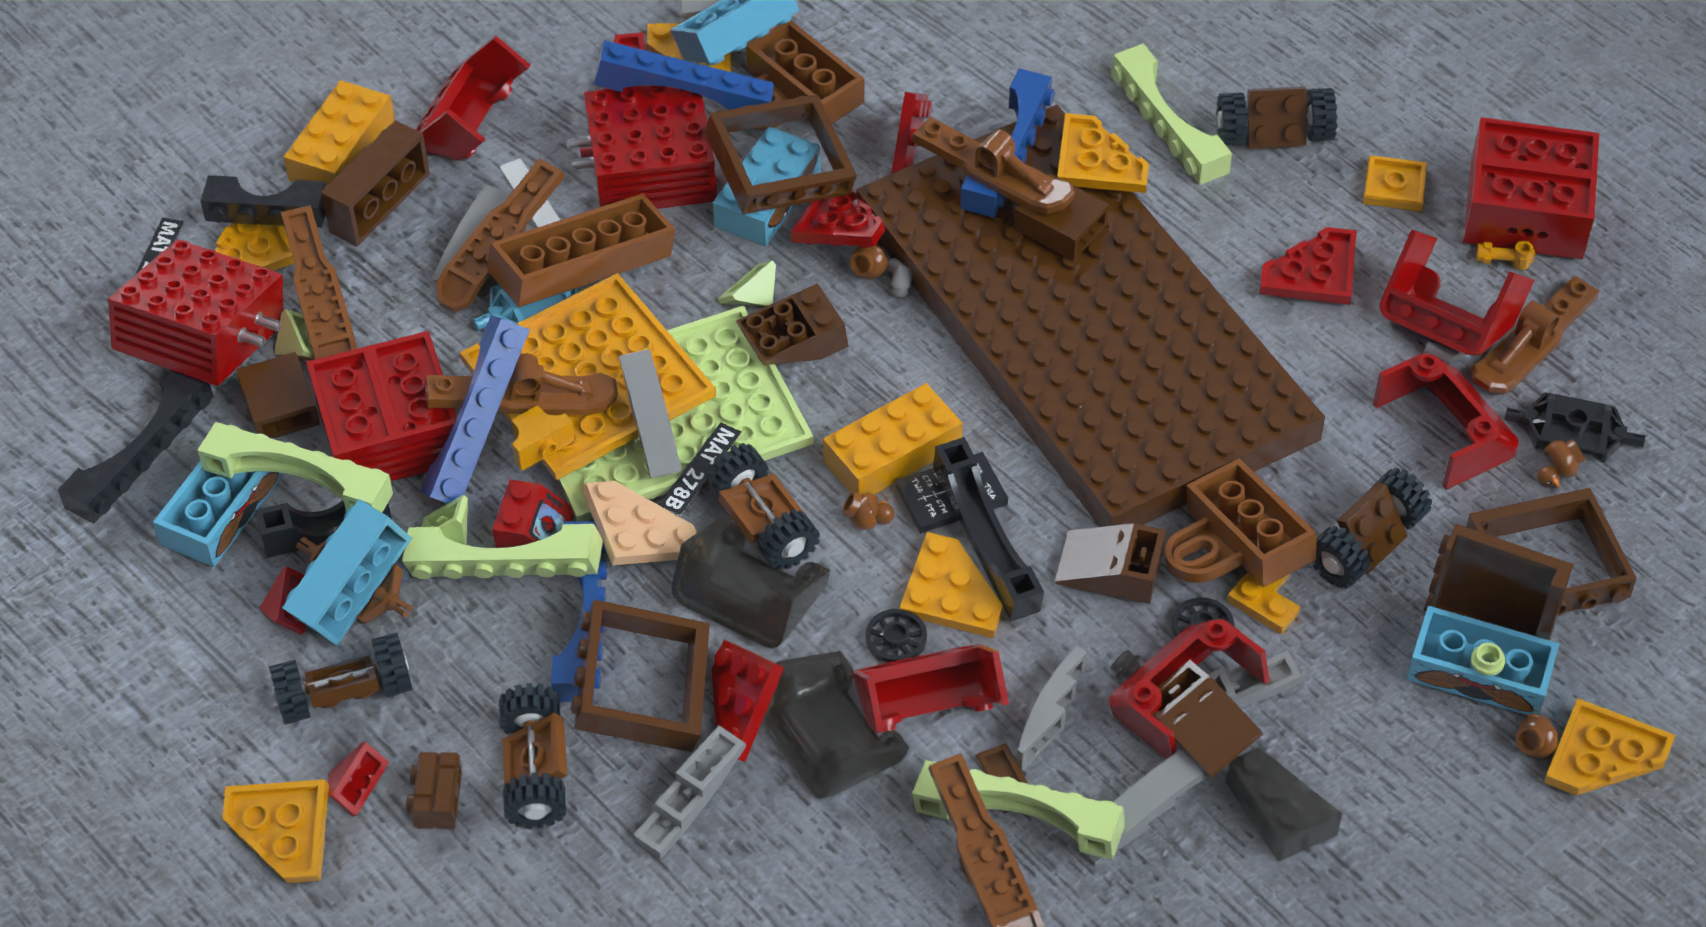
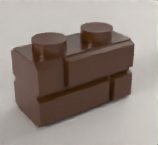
[406,752,463,829]

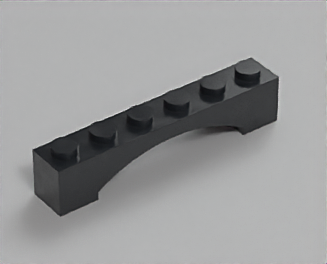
[57,370,214,524]
[933,437,1044,622]

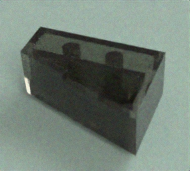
[1225,747,1343,862]

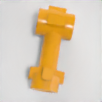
[1476,241,1535,270]

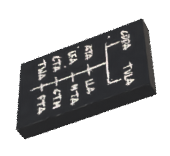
[896,452,1008,534]

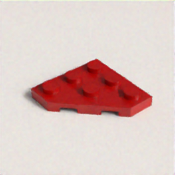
[891,92,932,174]
[790,188,885,248]
[1259,227,1357,305]
[711,639,784,762]

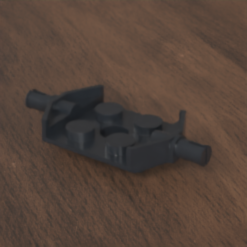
[1504,392,1646,463]

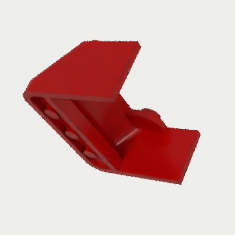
[415,35,531,161]
[1379,229,1534,356]
[1373,354,1519,490]
[1109,619,1270,759]
[853,644,1009,733]

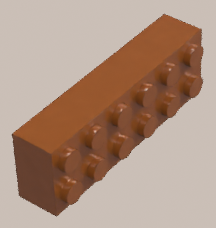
[487,194,676,307]

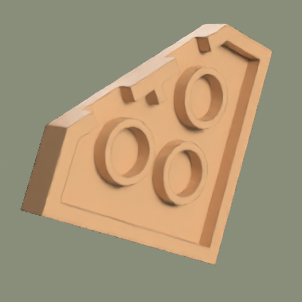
[583,481,704,566]

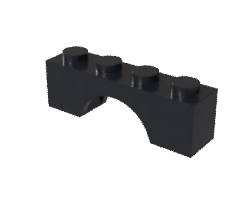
[200,175,326,228]
[255,501,392,558]

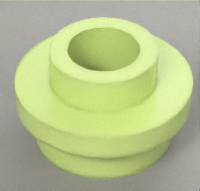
[1470,643,1505,676]

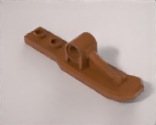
[913,117,1075,214]
[435,158,565,313]
[281,205,358,359]
[1470,275,1600,394]
[425,353,618,415]
[928,753,1044,927]

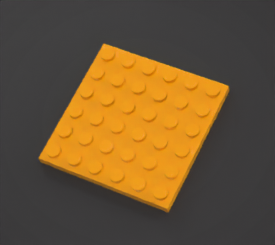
[460,273,717,480]

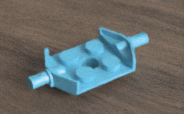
[472,284,578,331]

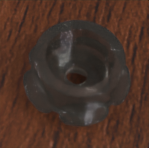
[1111,650,1141,680]

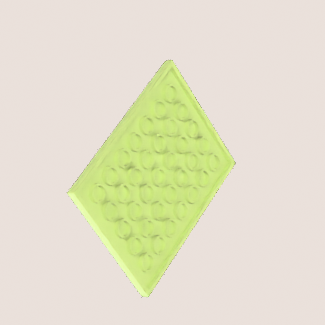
[558,306,814,522]

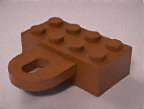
[746,20,865,130]
[1165,458,1316,588]

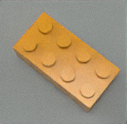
[283,80,395,185]
[823,383,963,494]

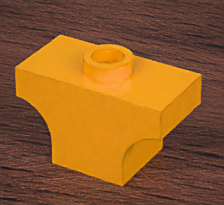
[511,405,575,471]

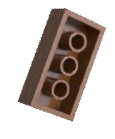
[321,120,430,247]

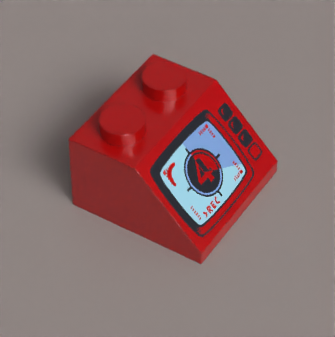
[492,479,574,548]

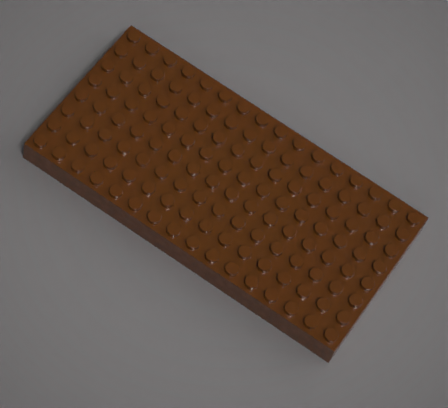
[856,104,1325,527]

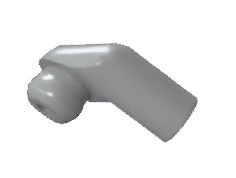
[887,258,913,297]
[1423,340,1467,363]

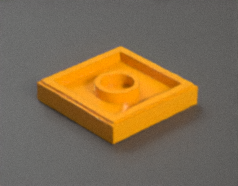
[1363,155,1427,212]

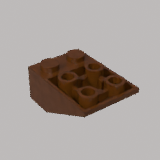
[736,283,849,365]
[1055,523,1166,604]
[1152,660,1263,778]

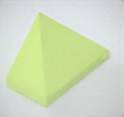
[718,260,776,307]
[274,309,315,360]
[421,495,468,545]

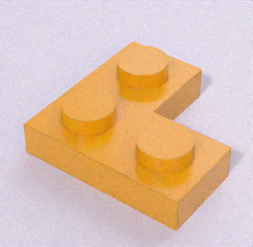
[1227,572,1300,634]

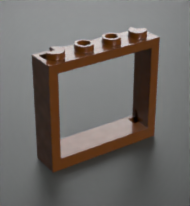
[705,94,857,214]
[1466,488,1637,616]
[570,599,710,752]

